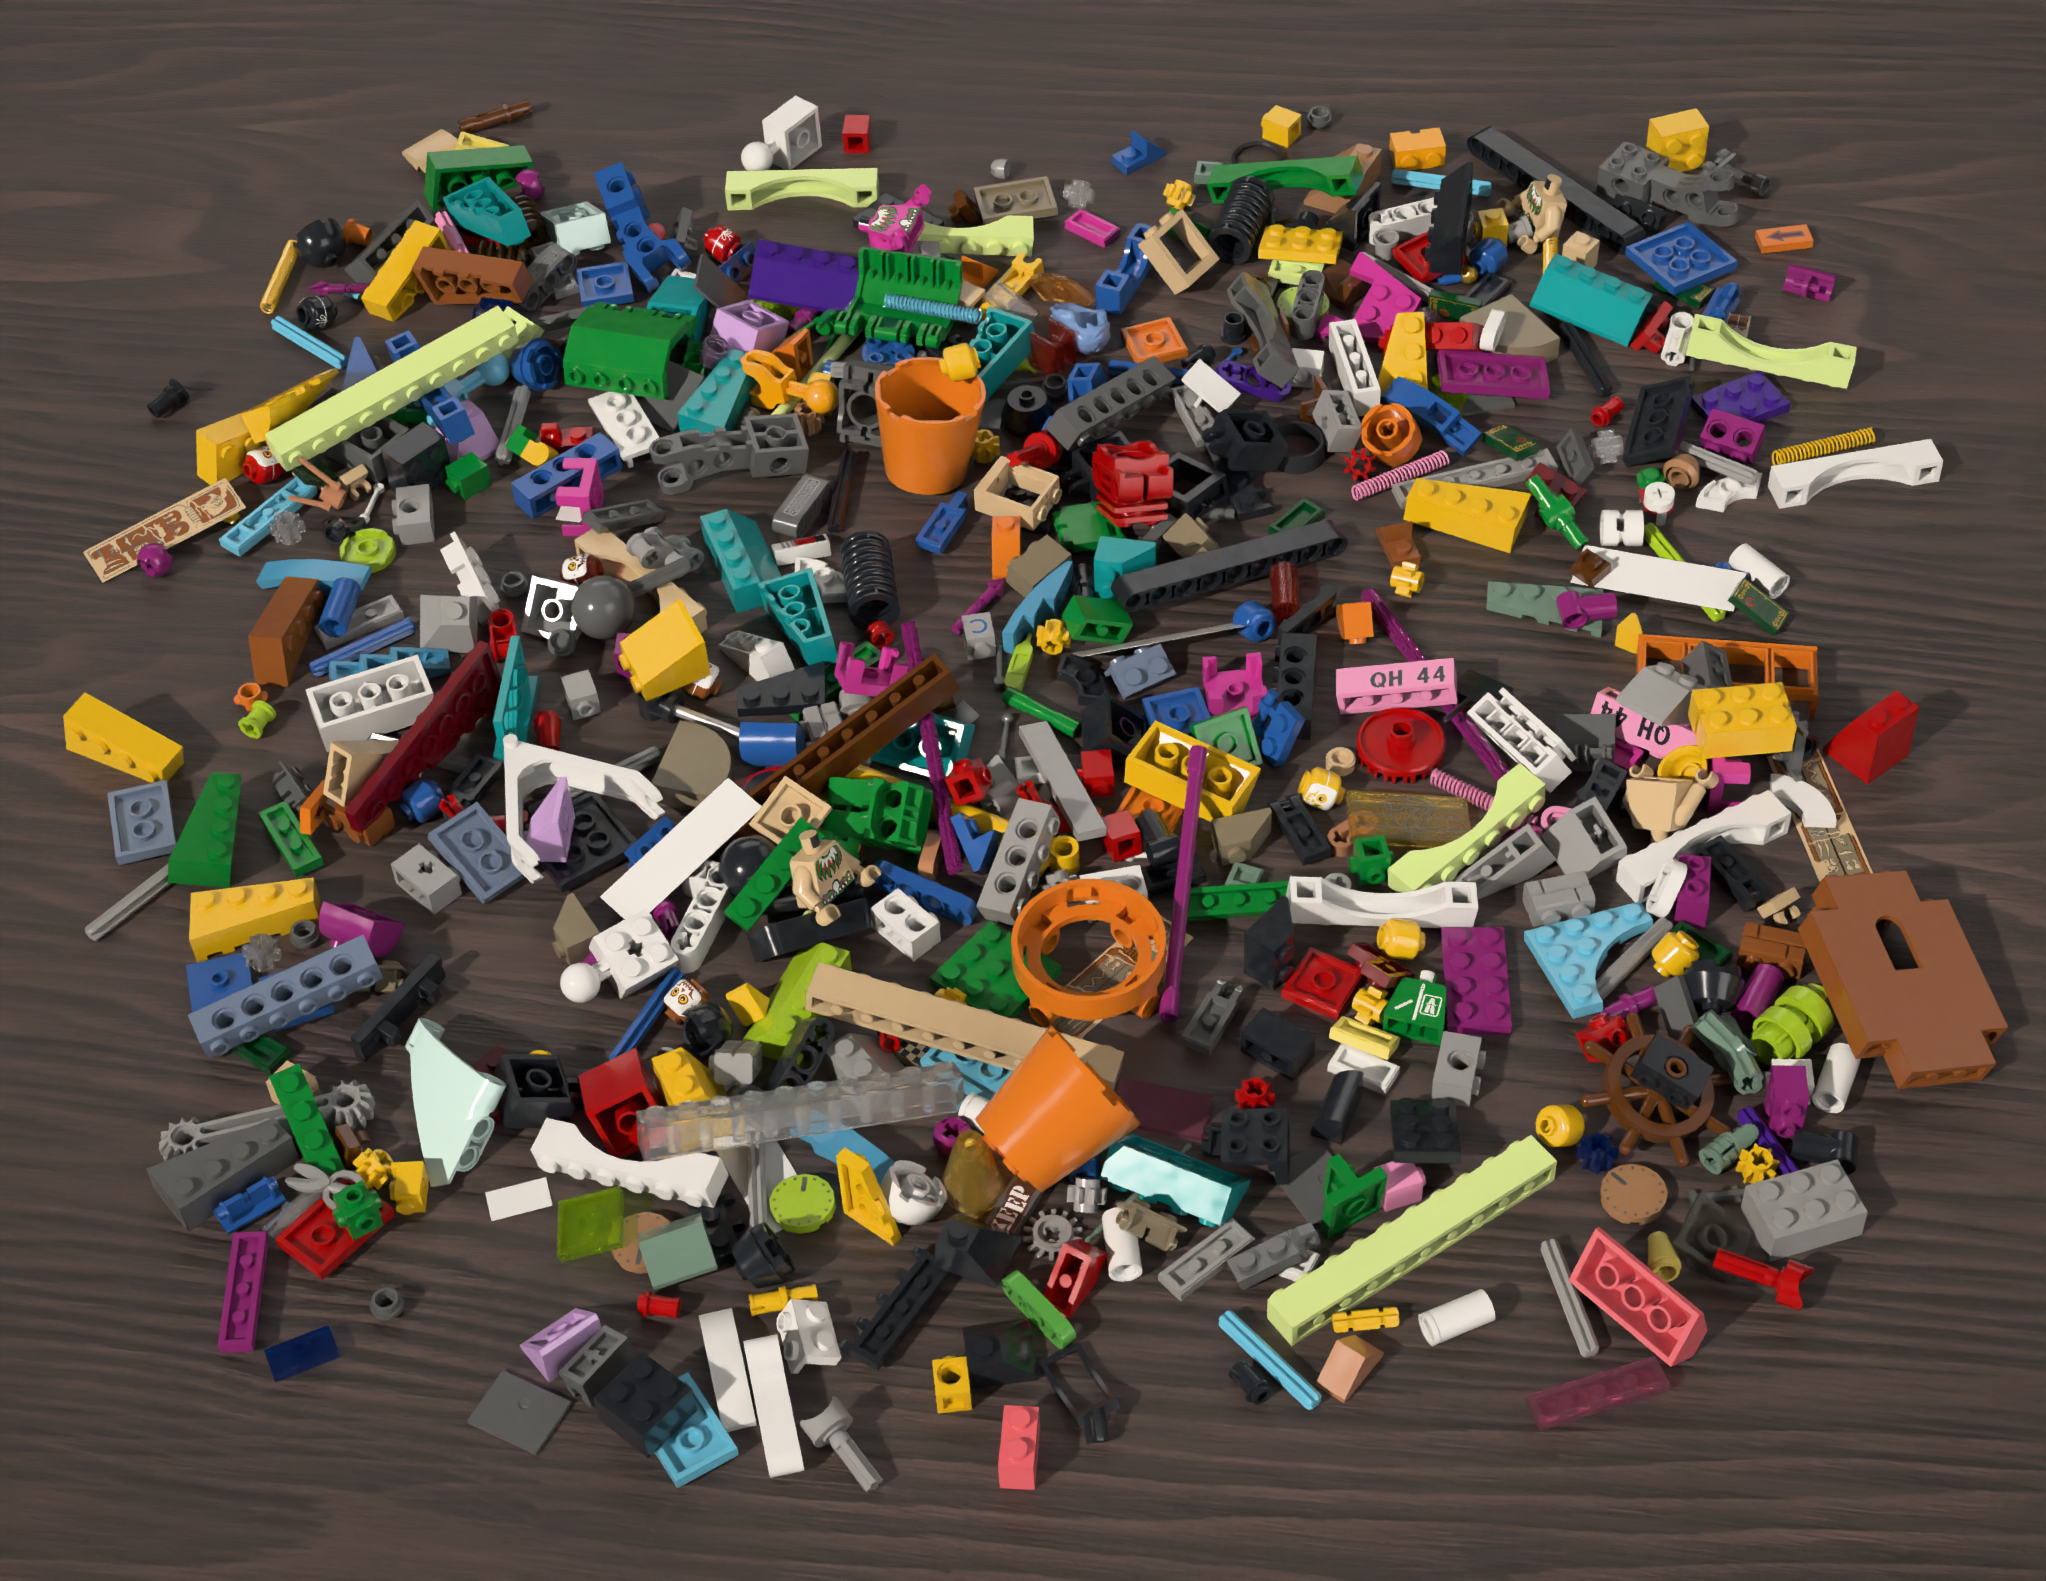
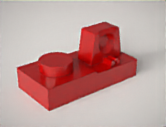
[1630,301,1673,354]
[538,422,594,454]

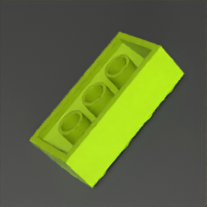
[742,942,852,1065]

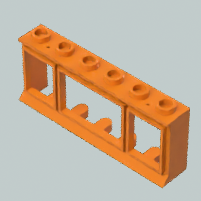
[1636,634,1819,718]

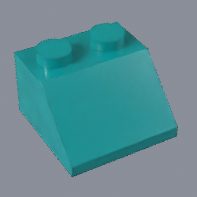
[1094,536,1157,600]

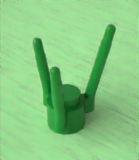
[783,309,839,356]

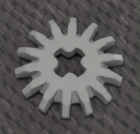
[1023,1209,1082,1261]

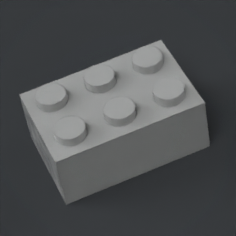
[1741,1159,1868,1262]

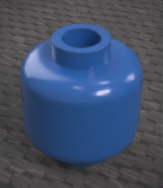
[1469,237,1508,276]
[1233,600,1275,643]
[399,779,445,823]

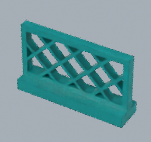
[493,636,540,768]

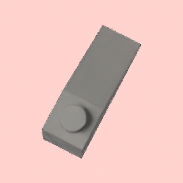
[1454,823,1556,899]

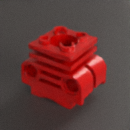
[1092,440,1173,527]

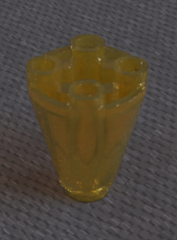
[941,1130,1007,1218]

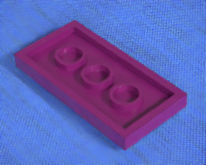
[1437,349,1551,399]
[1441,927,1512,1034]

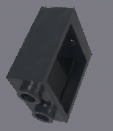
[1162,452,1229,520]

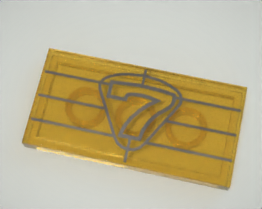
[1346,790,1471,848]

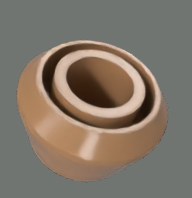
[1663,454,1700,490]

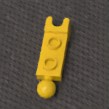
[978,252,1044,321]

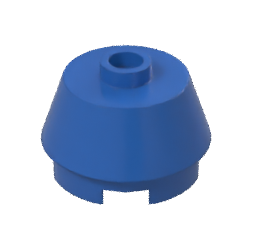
[510,338,563,391]

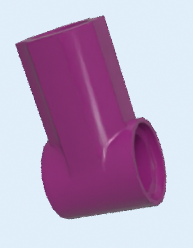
[1556,591,1618,629]

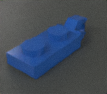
[915,491,969,555]

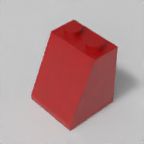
[1822,690,1920,785]
[578,1048,673,1159]

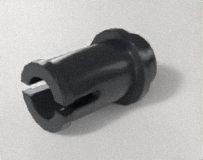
[1181,344,1216,370]
[1228,1361,1271,1405]

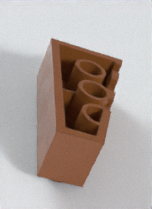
[412,246,533,305]
[248,576,324,687]

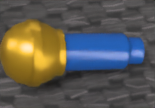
[1437,266,1478,286]

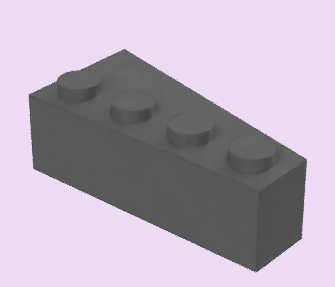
[146,1118,299,1232]

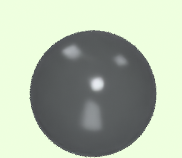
[571,576,636,640]

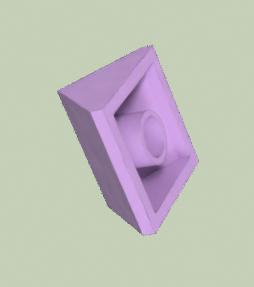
[520,1308,601,1382]

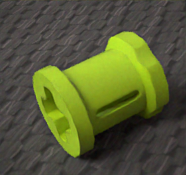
[238,700,276,739]

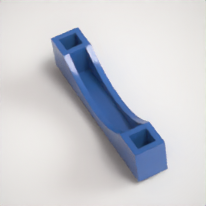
[385,330,475,446]

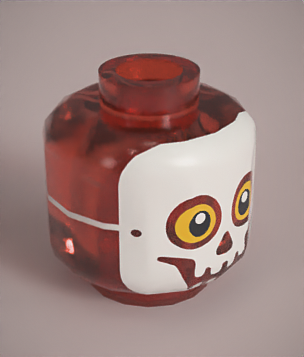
[560,553,604,585]

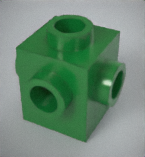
[1349,834,1395,886]
[332,1180,383,1241]

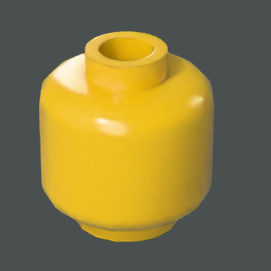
[939,342,981,382]
[1377,918,1425,960]
[1652,930,1699,978]
[1535,1104,1585,1147]

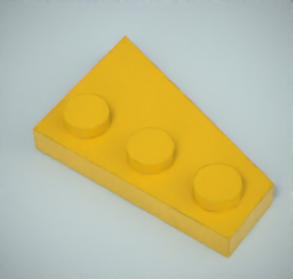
[1378,312,1428,396]
[836,1147,902,1246]

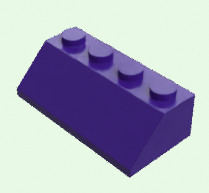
[748,239,859,313]

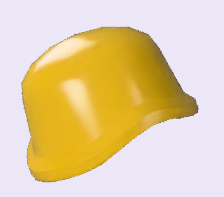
[1657,745,1710,784]

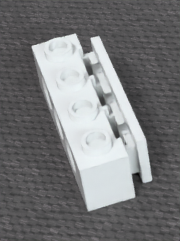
[1467,688,1576,793]

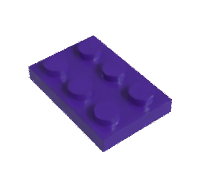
[1690,371,1791,437]

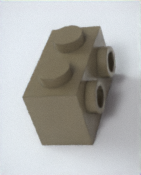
[1006,535,1072,598]

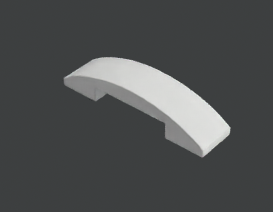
[699,1308,757,1432]

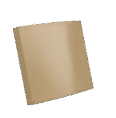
[402,129,458,173]

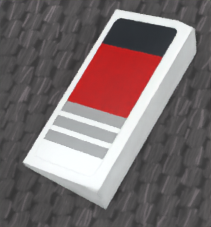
[771,534,831,566]

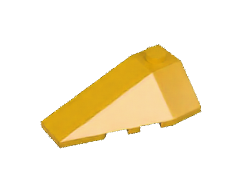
[240,368,339,445]

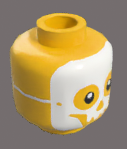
[1298,767,1345,811]

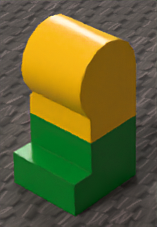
[505,423,559,467]

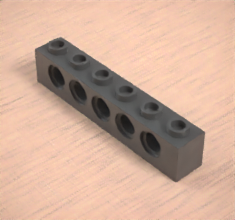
[1046,356,1176,451]

